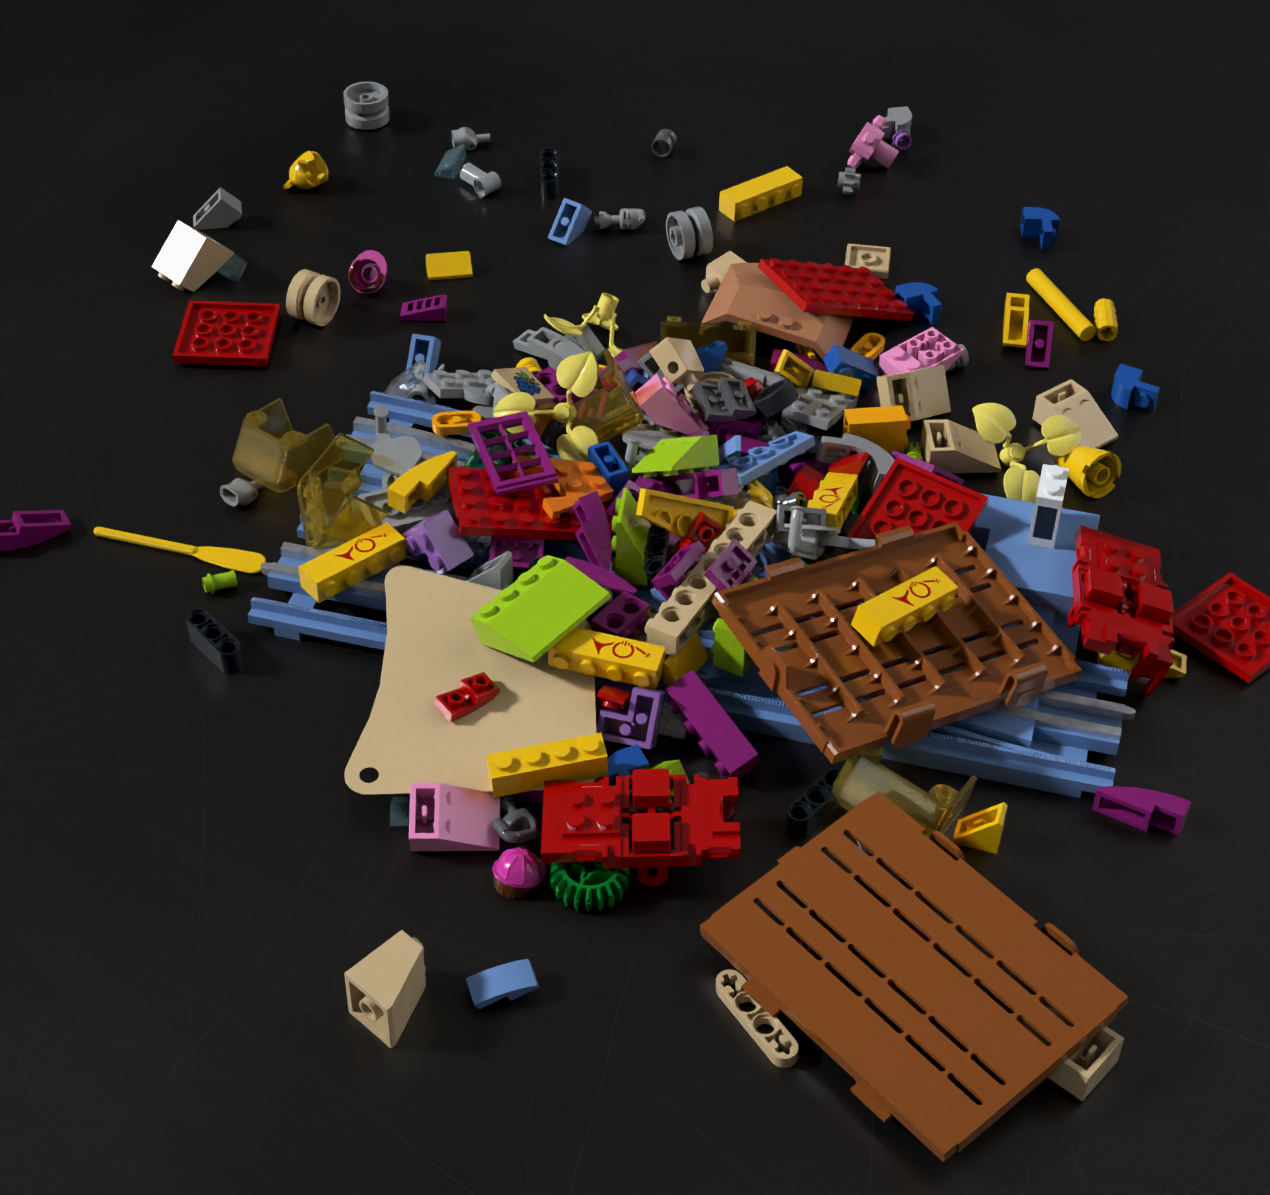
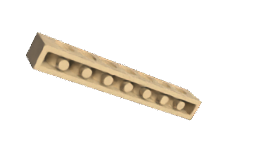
[645,500,777,658]

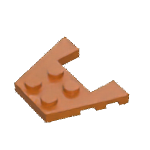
[512,455,614,520]

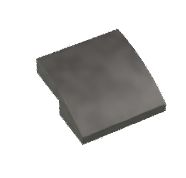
[692,377,757,422]

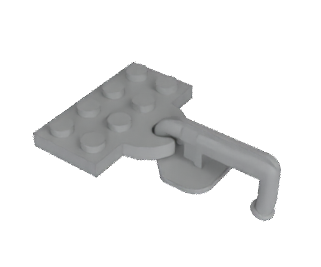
[718,359,858,431]
[424,370,520,446]
[358,405,456,532]
[615,410,722,479]
[773,506,879,560]

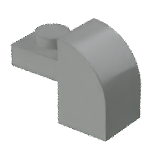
[873,106,912,140]

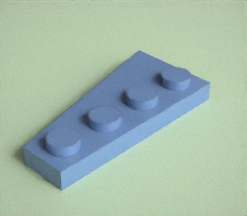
[709,431,815,486]

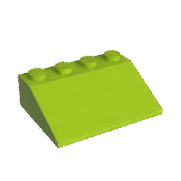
[470,555,611,663]

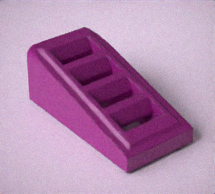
[400,295,448,321]

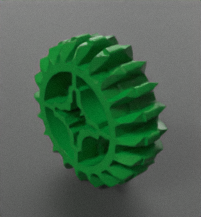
[550,862,631,913]

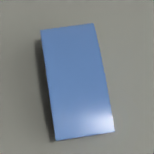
[466,959,539,1009]

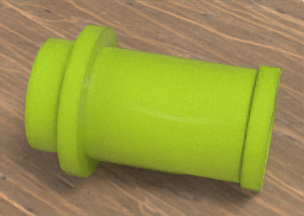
[906,442,924,461]
[202,570,237,594]

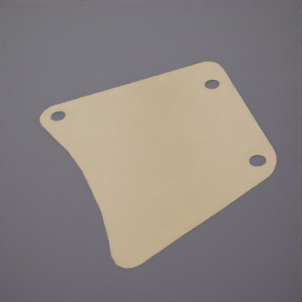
[344,566,597,795]

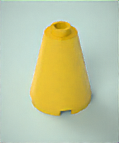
[1053,445,1121,499]

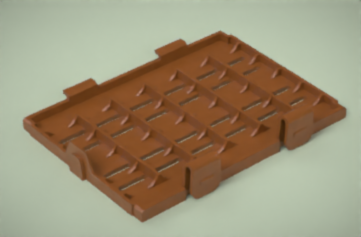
[712,522,1083,764]
[700,791,1129,1162]

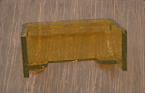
[660,316,757,366]
[534,349,644,449]
[232,398,342,493]
[297,432,388,550]
[831,747,978,839]

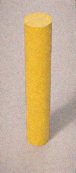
[1026,268,1096,341]

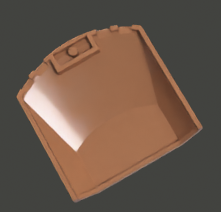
[699,263,855,361]

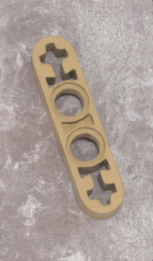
[716,969,798,1068]

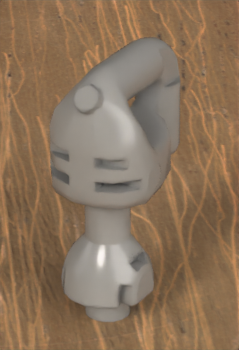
[594,208,646,230]

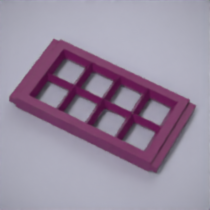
[468,411,558,496]

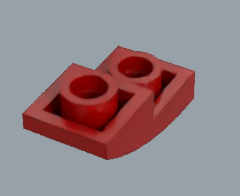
[676,511,723,558]
[434,672,500,722]
[597,685,632,712]

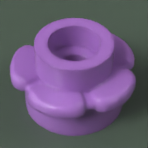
[892,130,912,150]

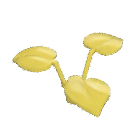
[544,293,623,358]
[493,351,599,462]
[972,403,1082,503]

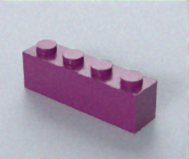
[665,670,761,780]

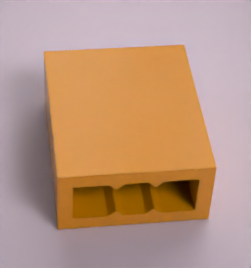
[842,405,911,454]

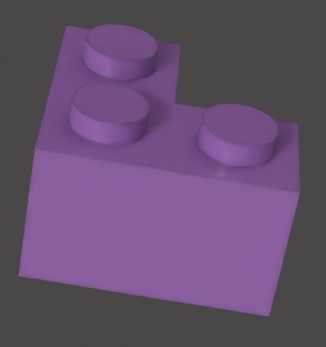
[401,509,474,574]
[596,686,666,749]

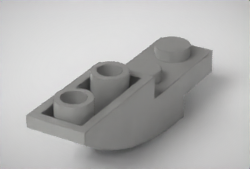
[513,327,598,370]

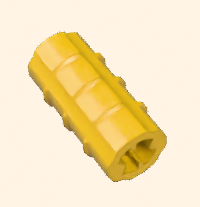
[1094,298,1118,342]

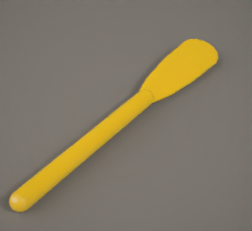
[93,527,267,574]

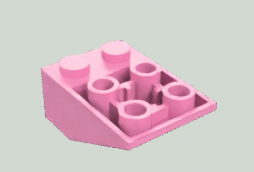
[879,327,964,376]
[635,373,709,435]
[409,783,500,851]

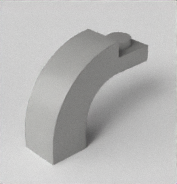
[815,433,895,493]

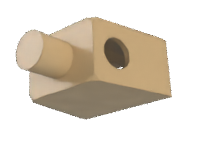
[701,251,747,293]
[650,337,704,394]

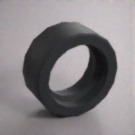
[752,378,799,419]

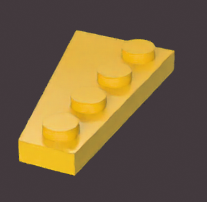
[636,488,734,550]

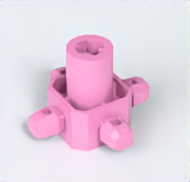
[847,115,899,168]

